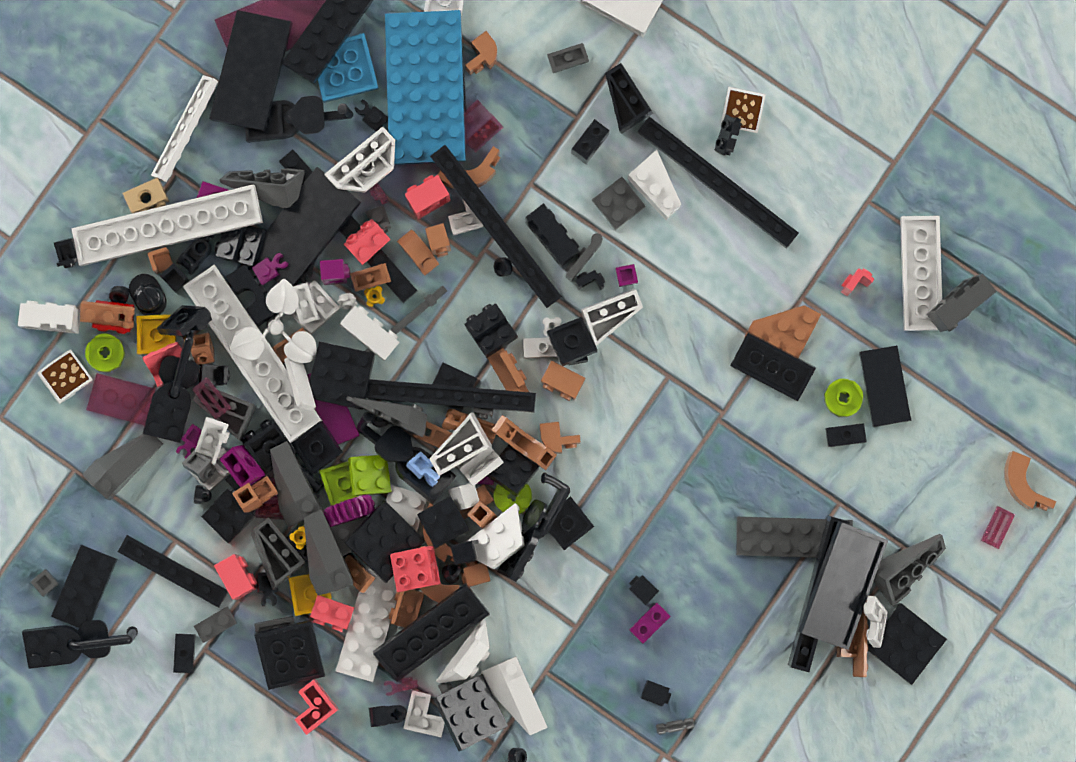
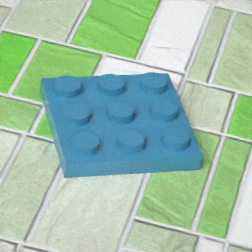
[318,33,379,103]

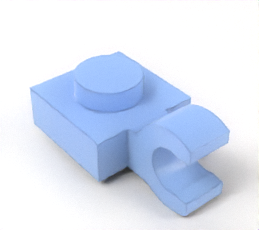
[406,452,440,487]

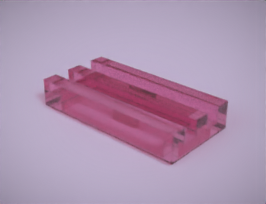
[192,377,232,420]
[980,506,1015,549]

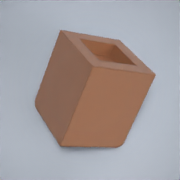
[147,247,173,274]

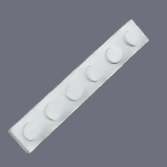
[151,75,218,182]

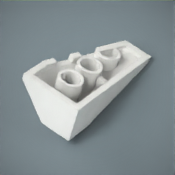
[481,656,548,735]

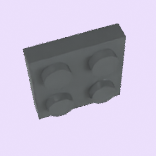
[592,177,645,230]

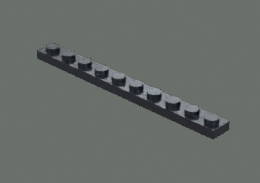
[637,116,799,249]
[430,145,562,308]
[279,149,418,304]
[365,379,536,413]

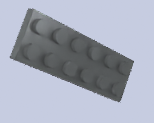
[736,516,853,558]

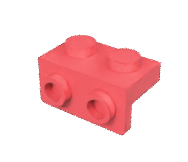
[344,219,391,265]
[841,268,874,296]
[310,595,355,632]

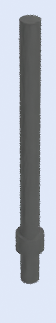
[365,286,447,353]

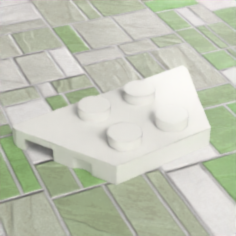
[466,503,525,569]

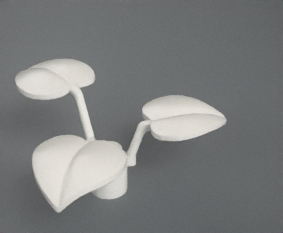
[229,279,317,363]

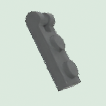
[565,233,603,282]

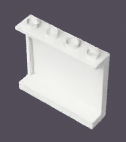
[577,0,663,37]

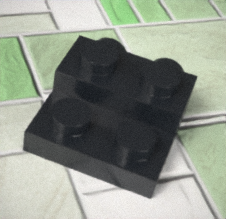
[215,226,266,267]
[464,303,518,358]
[157,305,212,337]
[242,419,297,474]
[201,489,256,544]

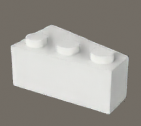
[628,150,681,220]
[581,289,643,346]
[18,301,80,334]
[339,306,400,360]
[430,412,492,476]

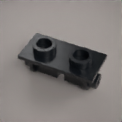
[714,114,742,156]

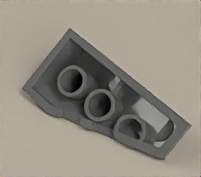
[220,168,305,208]
[346,396,427,437]
[82,434,163,500]
[270,441,323,527]
[304,509,354,595]
[874,534,946,606]

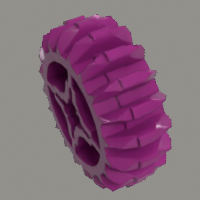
[323,495,375,527]

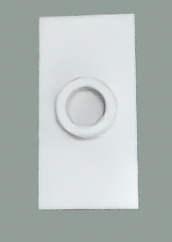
[523,338,557,358]

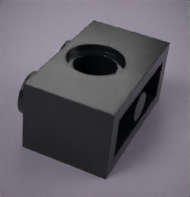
[571,119,610,164]

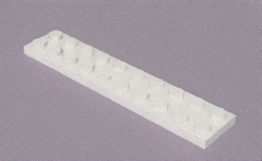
[72,185,263,266]
[183,265,322,443]
[336,485,426,682]

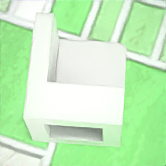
[448,483,479,511]

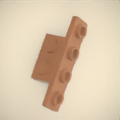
[487,348,529,392]
[837,601,868,677]

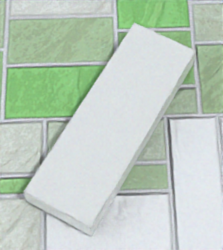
[284,357,316,411]

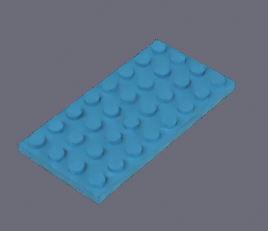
[385,10,466,165]

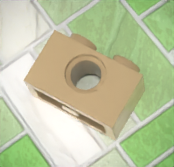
[123,177,169,214]

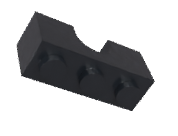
[226,265,277,327]

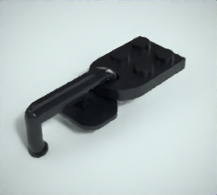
[245,96,353,143]
[143,331,199,443]
[357,412,456,504]
[497,472,570,582]
[22,620,138,669]

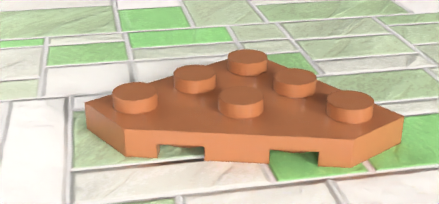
[744,305,821,358]

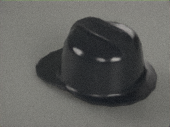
[129,274,167,316]

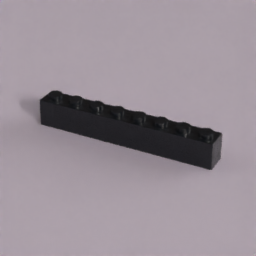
[788,515,850,672]

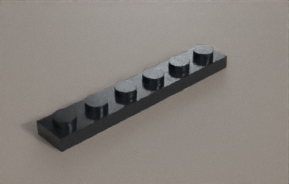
[117,535,228,608]

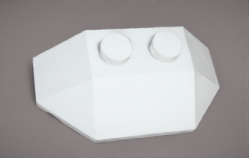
[324,127,395,193]
[436,619,490,683]

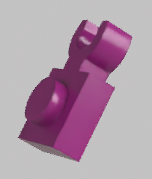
[252,253,288,285]
[176,423,202,459]

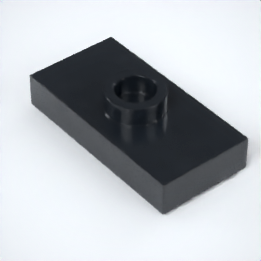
[825,423,867,447]
[173,634,196,673]

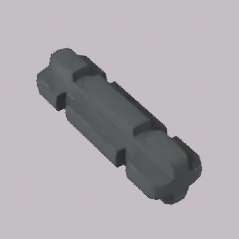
[656,718,694,735]

